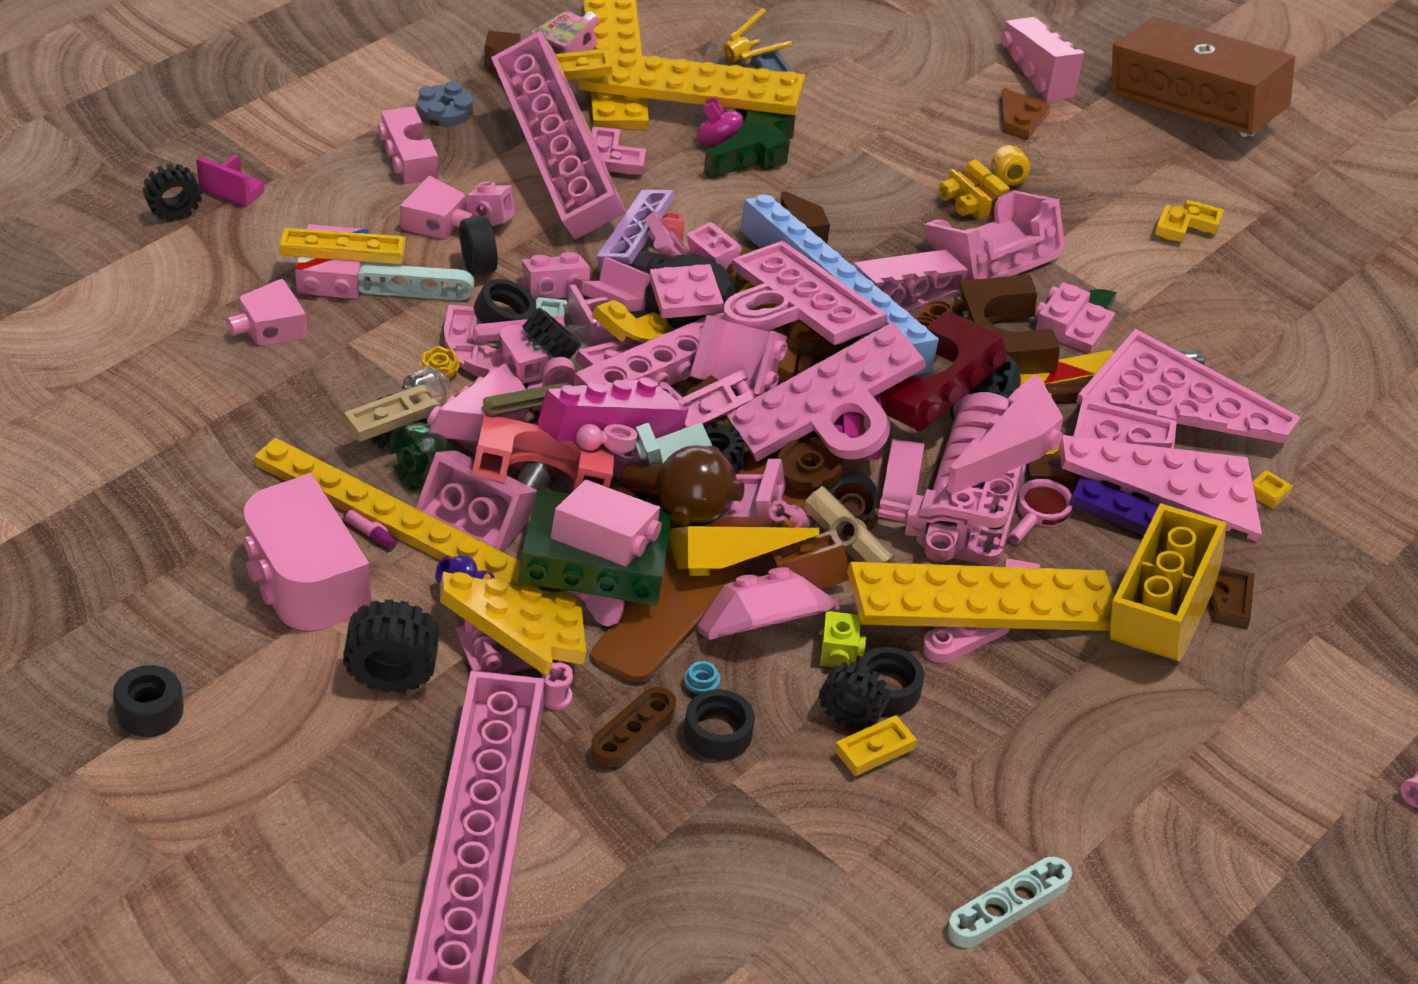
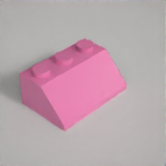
[416,450,537,552]

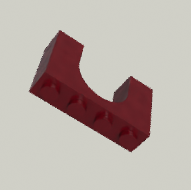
[880,311,1007,432]

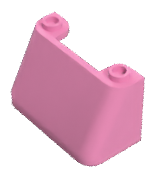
[924,191,1064,280]

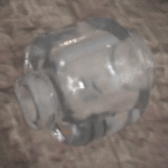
[400,366,450,405]

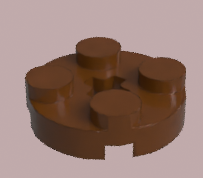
[778,437,843,495]

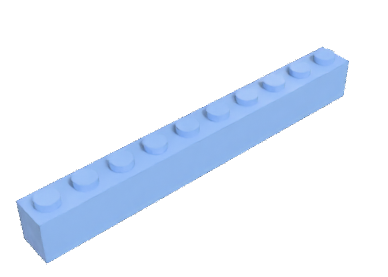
[740,195,939,376]

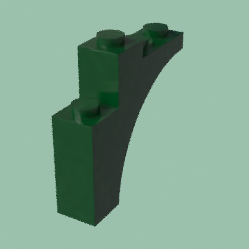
[704,108,796,179]

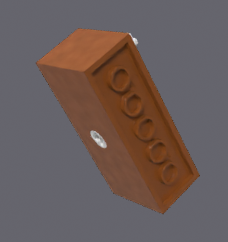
[1111,16,1295,137]

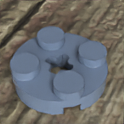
[417,81,473,126]

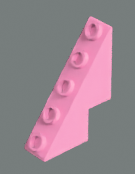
[427,363,529,441]

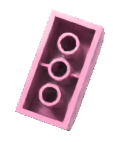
[244,473,371,631]

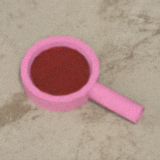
[1008,479,1073,545]

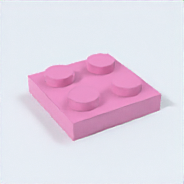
[650,264,724,319]

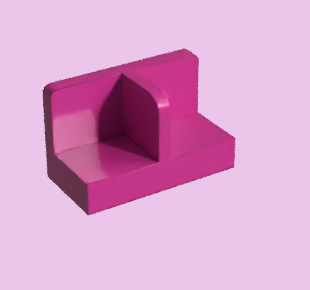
[196,155,264,207]

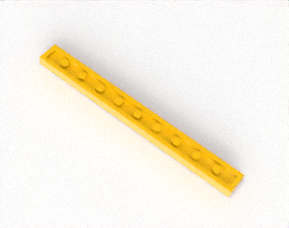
[254,438,547,591]

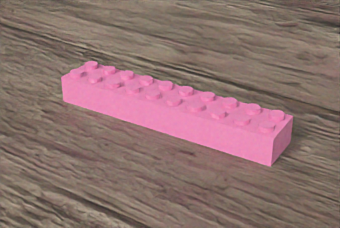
[406,671,544,984]

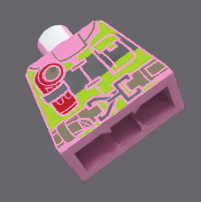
[531,11,599,54]

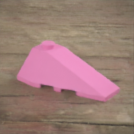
[947,374,1063,494]

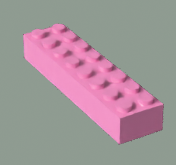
[491,30,627,240]

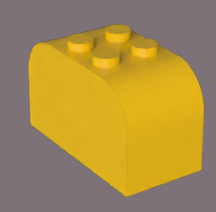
[1110,503,1227,662]

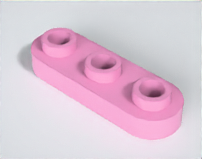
[922,627,1010,663]

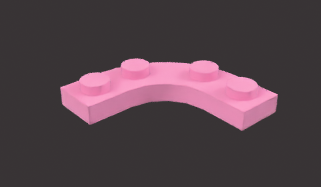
[444,305,529,383]

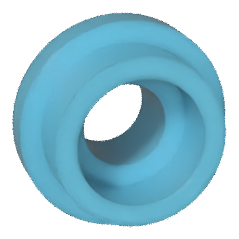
[684,661,720,694]

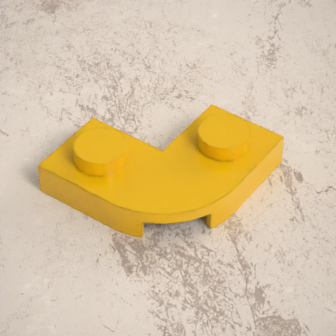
[1155,200,1224,242]
[591,299,675,343]

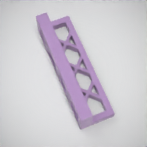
[597,190,675,270]

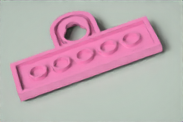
[724,241,887,345]
[726,322,926,462]

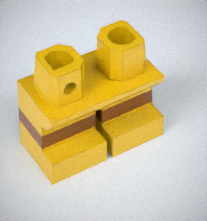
[938,159,1010,220]

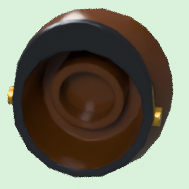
[830,473,880,535]

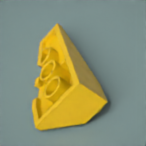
[668,526,819,576]

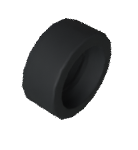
[459,216,498,276]
[474,279,537,324]
[858,646,925,715]
[684,689,755,760]

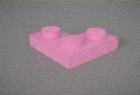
[591,127,646,175]

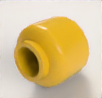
[991,145,1031,186]

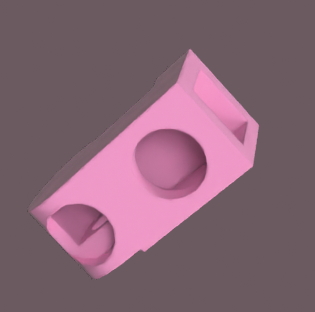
[499,325,548,384]

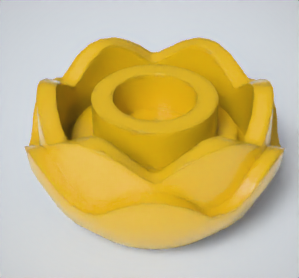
[420,346,460,381]

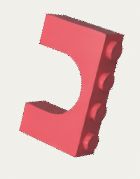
[471,413,614,492]

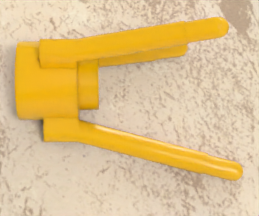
[723,8,792,63]

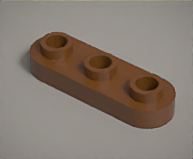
[591,687,676,767]

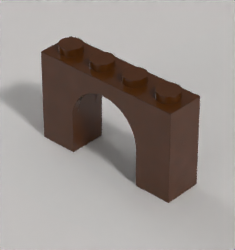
[954,275,1060,374]

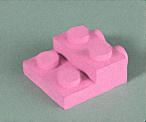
[1034,282,1116,354]

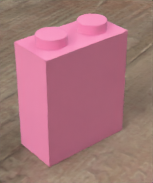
[551,480,662,567]

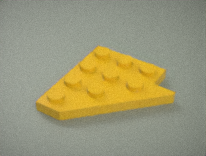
[440,572,587,675]

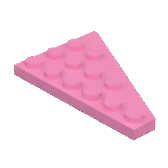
[1076,329,1301,443]

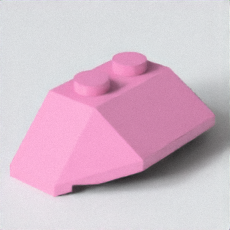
[697,567,840,640]

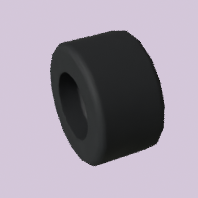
[113,665,184,737]

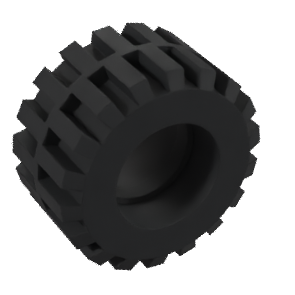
[343,599,440,693]

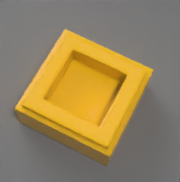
[1252,470,1293,509]

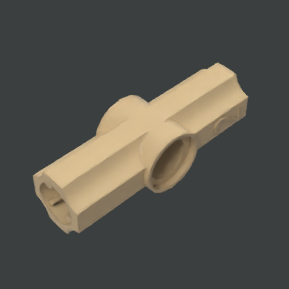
[802,486,895,563]

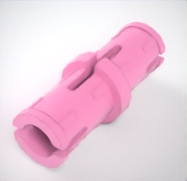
[769,500,817,528]

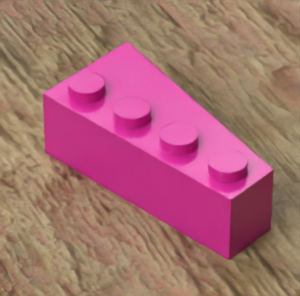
[537,377,689,441]

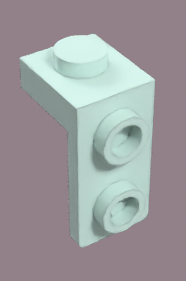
[635,422,712,466]

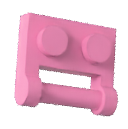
[645,212,691,258]

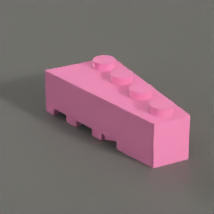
[1001,17,1085,102]
[853,250,968,314]

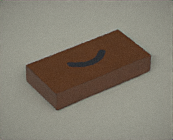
[1026,454,1081,486]

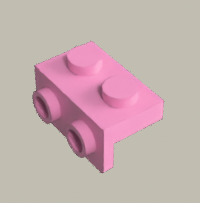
[522,252,590,300]

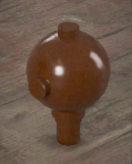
[622,445,745,526]

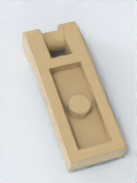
[344,385,442,442]

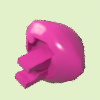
[696,96,743,147]

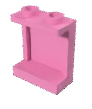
[700,459,786,527]

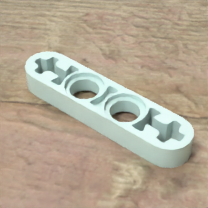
[358,263,475,301]
[947,857,1072,948]

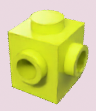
[820,611,866,667]

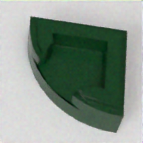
[1087,289,1117,310]

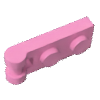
[677,370,758,429]

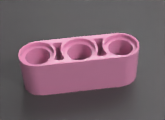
[882,438,924,505]

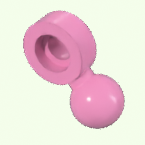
[576,424,638,455]

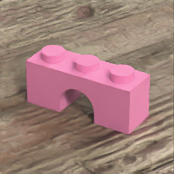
[378,106,438,184]

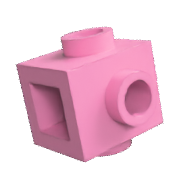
[466,182,516,227]

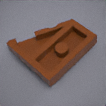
[1000,88,1051,140]

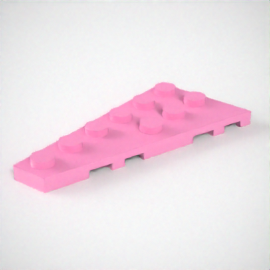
[1059,435,1262,542]

